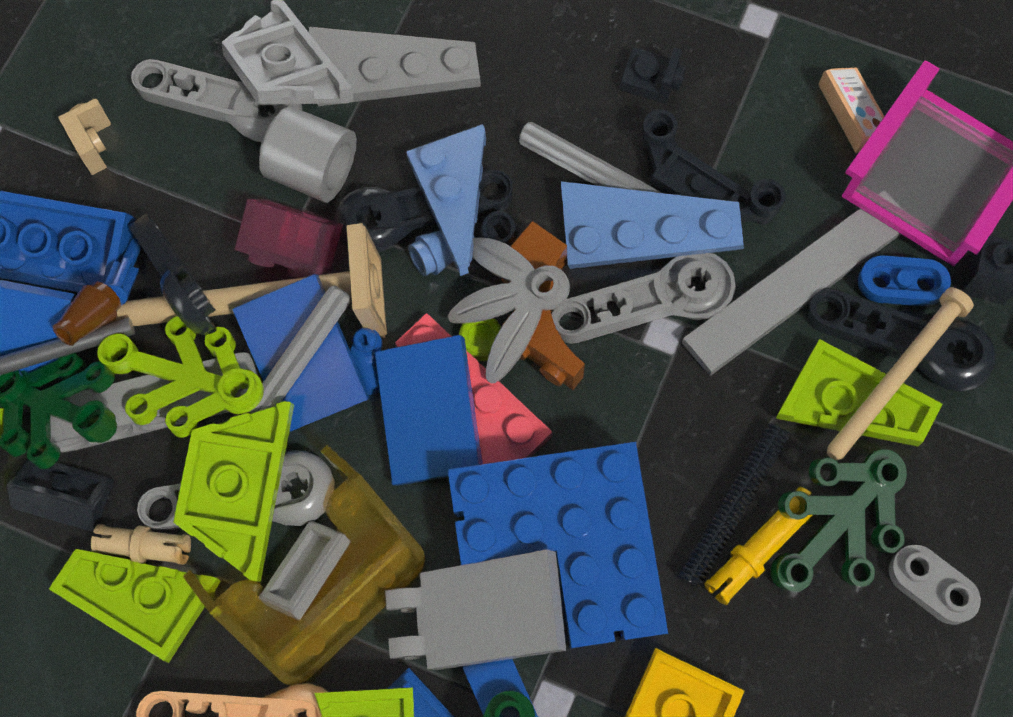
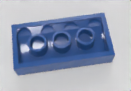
[0,191,137,292]

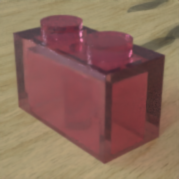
[235,199,343,278]

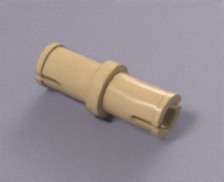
[91,524,191,565]

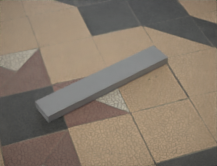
[682,191,902,376]

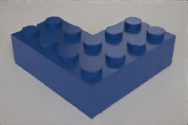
[448,442,668,648]

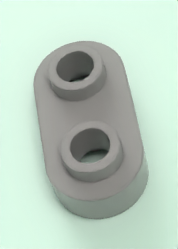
[889,545,981,625]

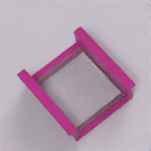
[842,60,1013,267]

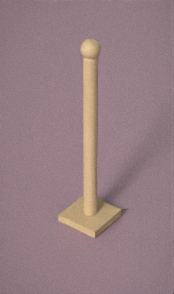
[108,223,387,338]

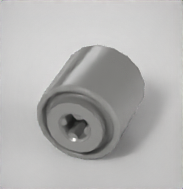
[259,106,357,203]

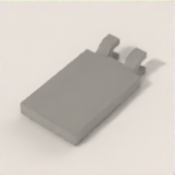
[385,550,566,670]

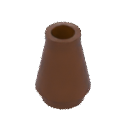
[53,281,121,346]

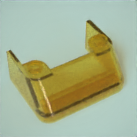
[183,445,425,685]

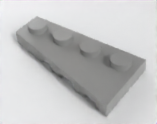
[309,27,481,106]

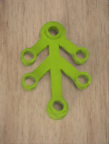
[97,316,264,438]

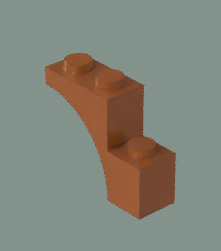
[502,221,585,390]

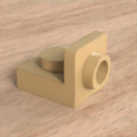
[58,99,111,175]

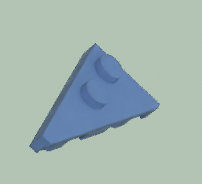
[406,124,486,276]

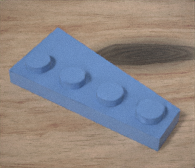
[561,181,744,269]

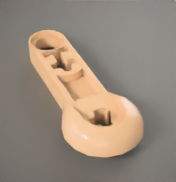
[136,683,328,717]

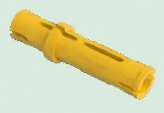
[704,487,812,605]

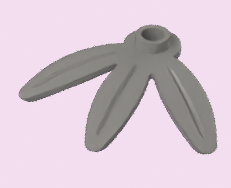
[448,238,570,384]

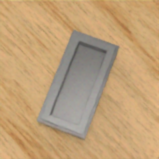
[258,520,351,621]

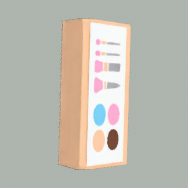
[819,68,884,153]

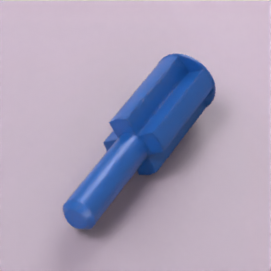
[104,238,142,305]

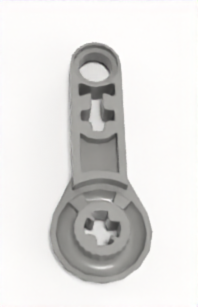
[131,59,302,142]
[552,253,736,344]
[137,450,335,532]

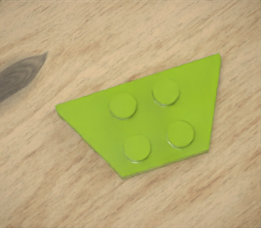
[173,401,294,581]

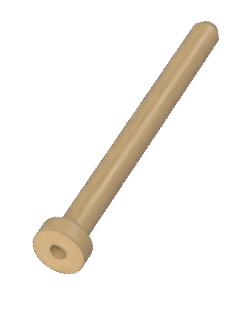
[827,287,974,460]

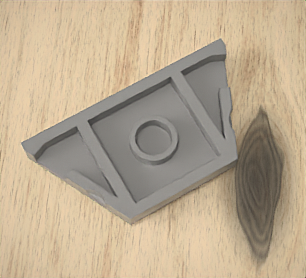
[222,0,354,104]

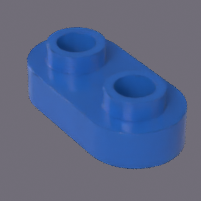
[858,256,951,306]

